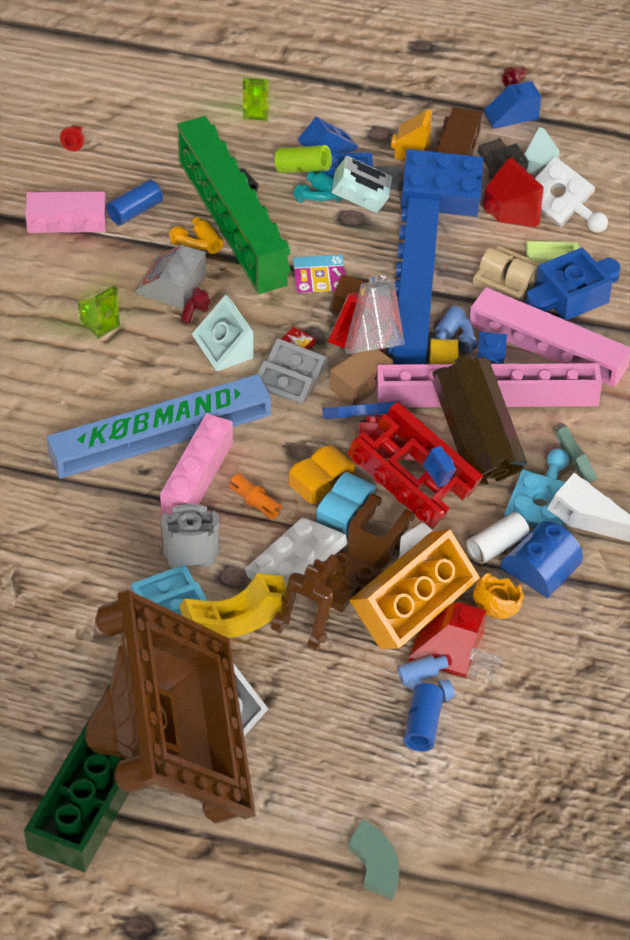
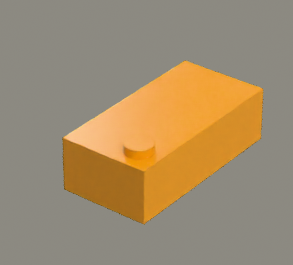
[349,529,480,649]

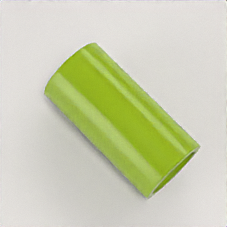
[275,145,332,174]

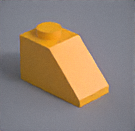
[391,109,432,161]

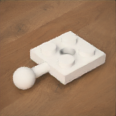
[535,157,608,233]

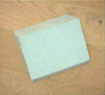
[192,295,253,371]

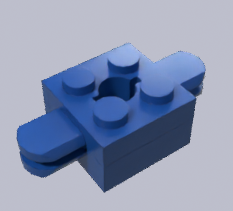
[526,247,620,321]

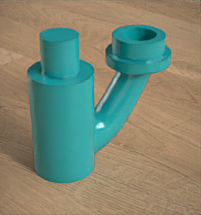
[293,172,343,203]

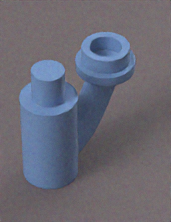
[434,306,478,353]
[397,655,455,702]

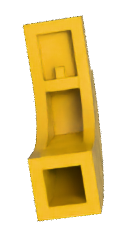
[179,573,286,639]

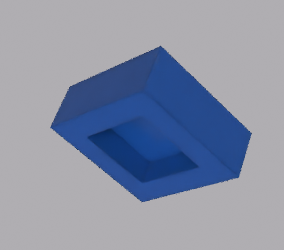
[423,446,456,488]

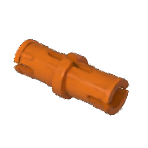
[229,473,282,520]

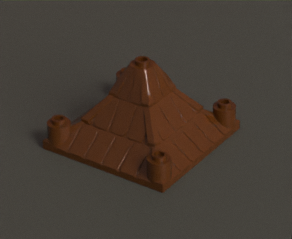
[85,590,256,824]

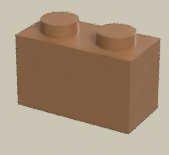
[330,343,393,405]

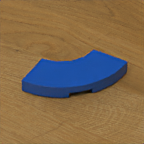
[322,401,400,419]

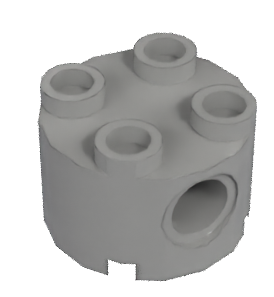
[160,504,220,568]

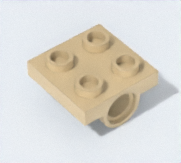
[473,246,541,302]

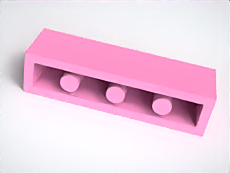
[160,413,233,516]

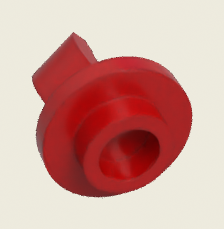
[60,125,85,152]

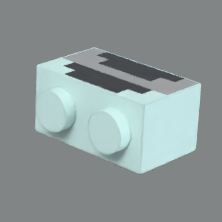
[331,156,392,213]

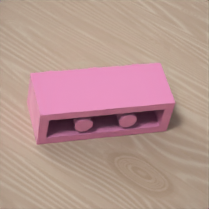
[26,192,106,233]

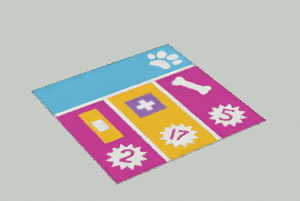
[293,255,345,293]

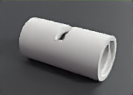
[466,512,530,565]

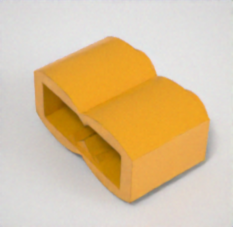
[289,445,355,505]

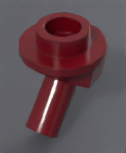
[502,66,528,87]
[180,287,211,324]

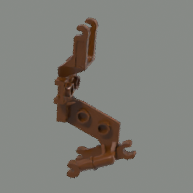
[271,494,415,652]

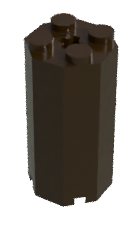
[432,354,527,486]

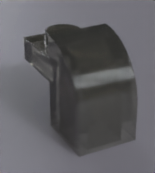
[477,138,529,180]

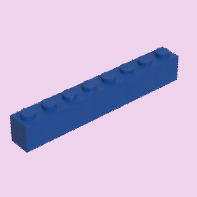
[388,197,440,365]

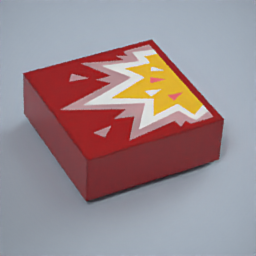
[281,326,315,350]

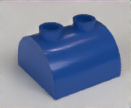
[501,521,583,598]

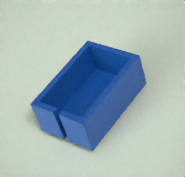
[400,149,483,217]

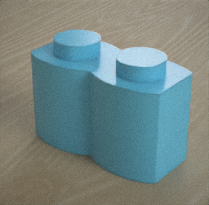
[316,472,376,537]

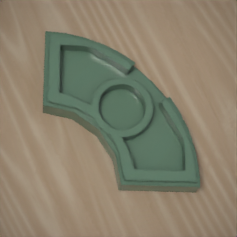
[552,423,598,483]
[348,820,399,900]

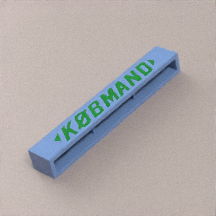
[46,374,271,479]

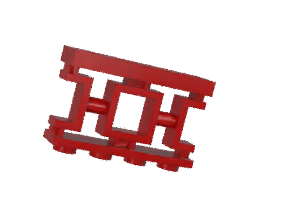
[347,401,483,529]

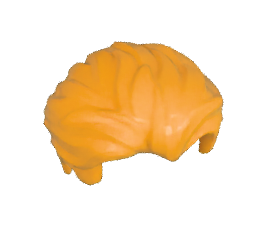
[473,573,524,619]

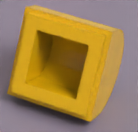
[430,339,458,364]

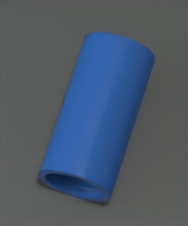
[106,179,163,226]
[403,683,444,752]

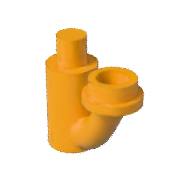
[169,217,224,254]

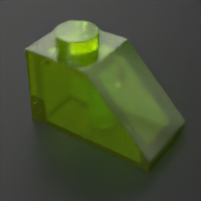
[243,78,271,121]
[78,286,120,339]

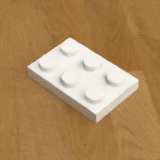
[245,517,348,586]

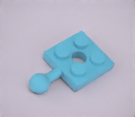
[504,448,569,528]

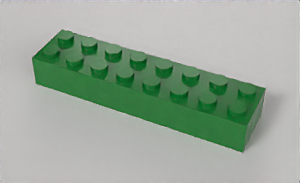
[177,116,290,295]

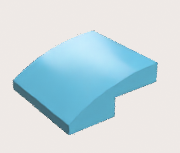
[131,565,207,615]

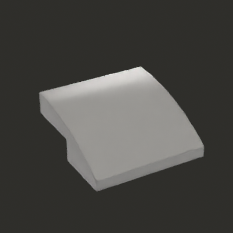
[258,338,328,405]

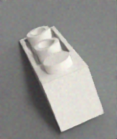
[547,473,630,542]

